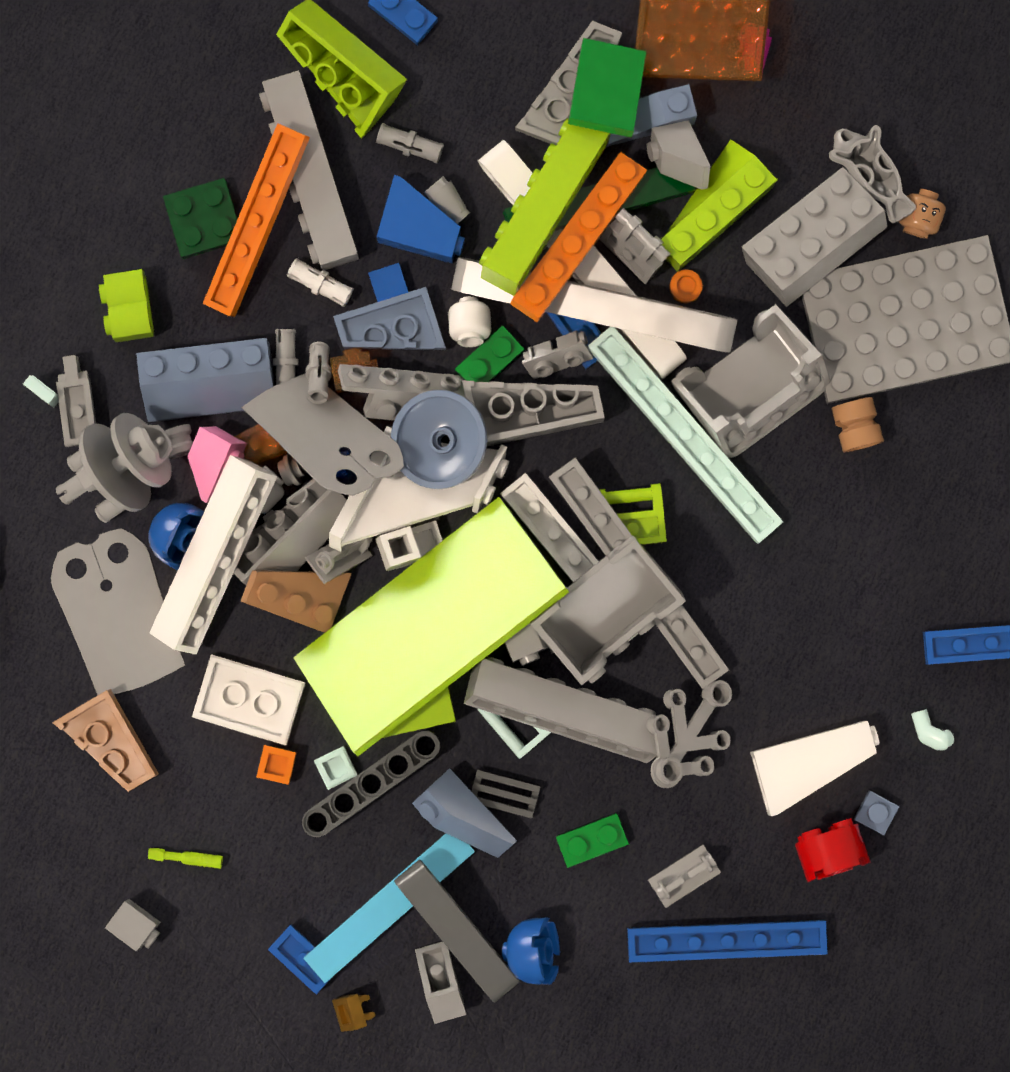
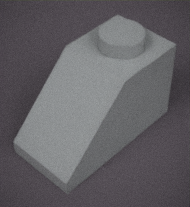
[647,120,710,190]
[415,942,467,1024]

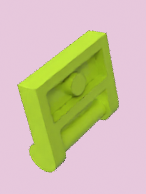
[599,483,667,544]

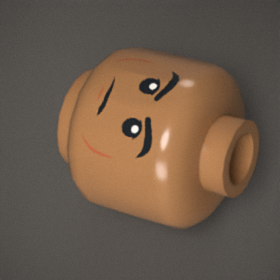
[899,189,946,239]

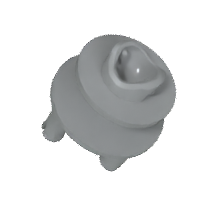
[56,413,173,523]

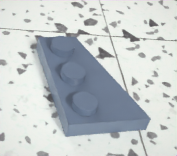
[333,287,446,350]

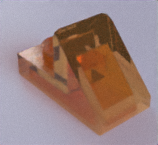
[234,424,287,464]

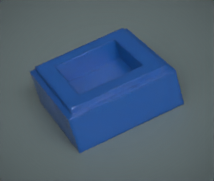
[368,263,408,302]

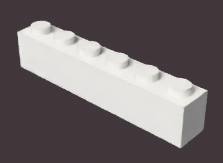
[150,455,277,654]

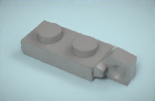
[56,355,96,447]

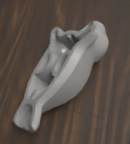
[829,125,916,223]

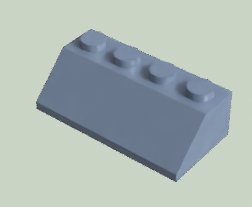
[136,338,275,422]

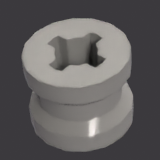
[165,424,193,460]

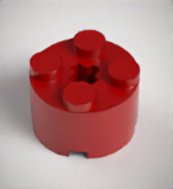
[795,818,870,882]

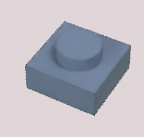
[854,791,899,835]

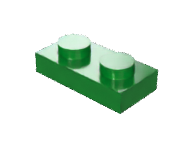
[455,326,525,382]
[555,813,629,868]

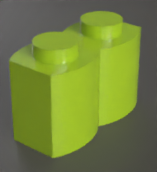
[99,269,154,342]

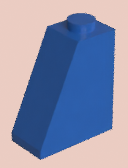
[377,175,465,263]

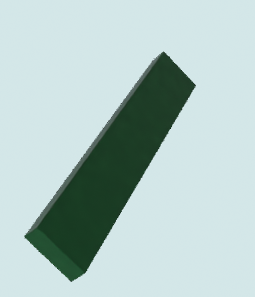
[503,167,695,231]

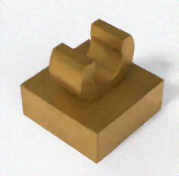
[332,994,375,1032]

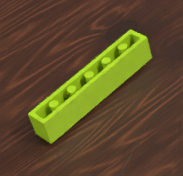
[479,118,611,296]

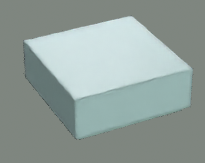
[23,375,59,408]
[314,746,358,790]

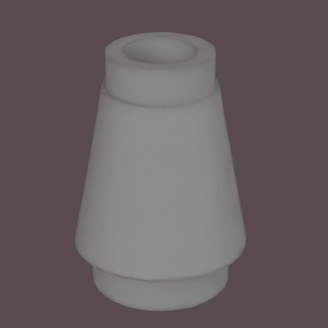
[424,176,470,224]

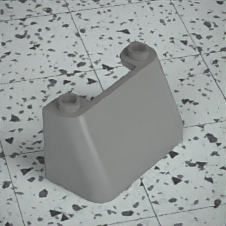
[671,304,830,458]

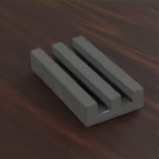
[471,770,540,818]

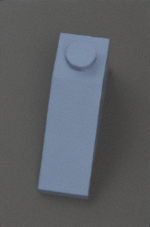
[606,84,697,147]
[412,768,517,858]

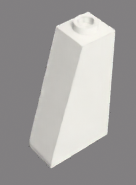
[750,721,879,816]

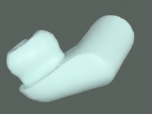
[911,709,954,750]

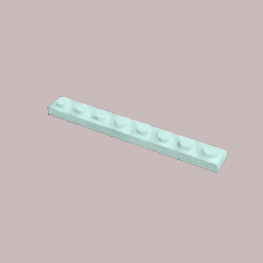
[587,326,783,544]

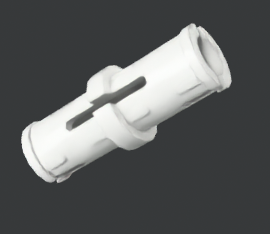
[287,258,354,307]

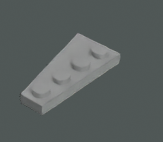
[515,21,622,145]

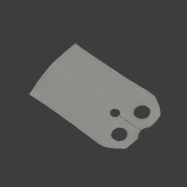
[241,374,404,496]
[51,528,185,696]

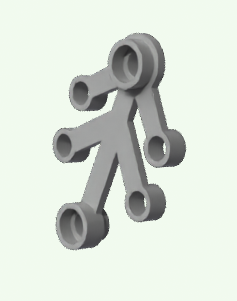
[647,680,732,788]

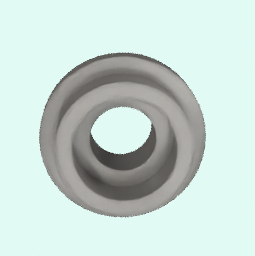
[277,454,305,486]

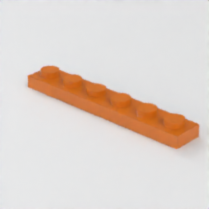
[203,123,310,317]
[510,152,647,322]

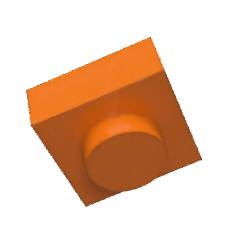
[256,745,297,785]

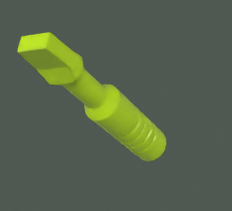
[148,848,223,869]

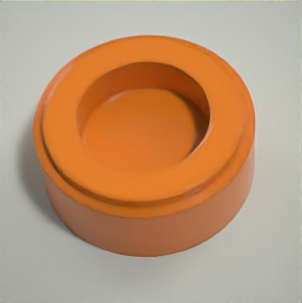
[669,270,702,303]

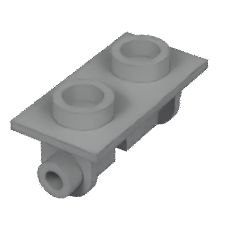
[522,330,594,379]
[305,537,372,584]
[648,845,721,908]

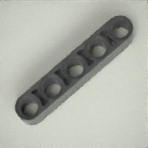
[302,731,441,837]
[394,859,520,1003]

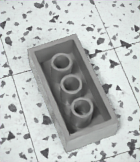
[742,167,887,307]

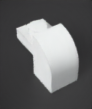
[376,520,443,571]

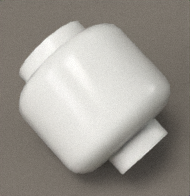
[448,296,491,347]

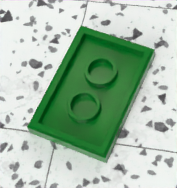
[568,38,646,138]

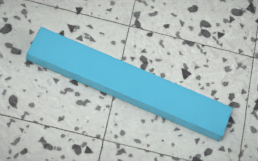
[303,833,475,983]

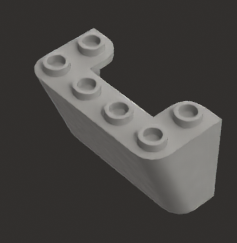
[530,536,686,685]

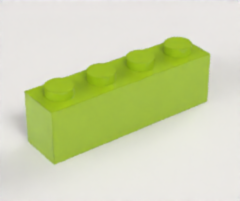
[276,0,408,139]
[661,140,777,272]

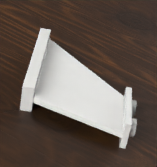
[329,426,509,552]

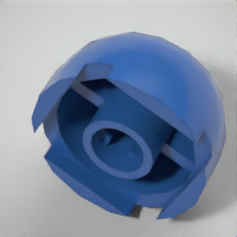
[148,503,204,570]
[502,918,560,985]

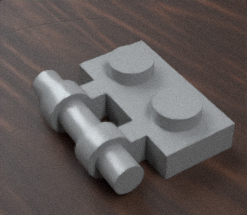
[599,208,671,284]

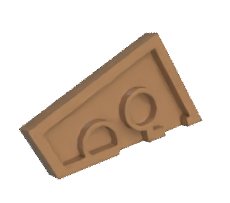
[241,570,351,633]

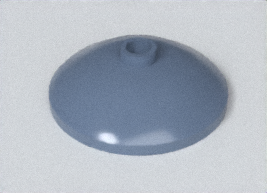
[391,390,487,489]

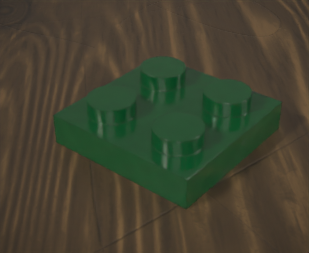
[163,178,238,260]

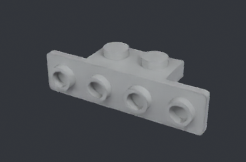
[338,364,466,420]

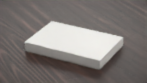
[192,654,306,745]

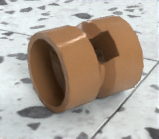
[831,397,884,452]

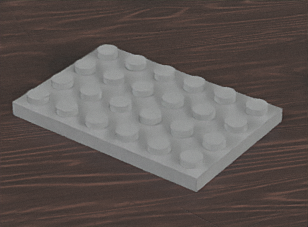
[801,235,1010,404]

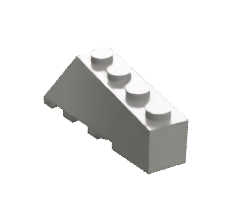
[462,380,605,446]
[234,479,347,585]

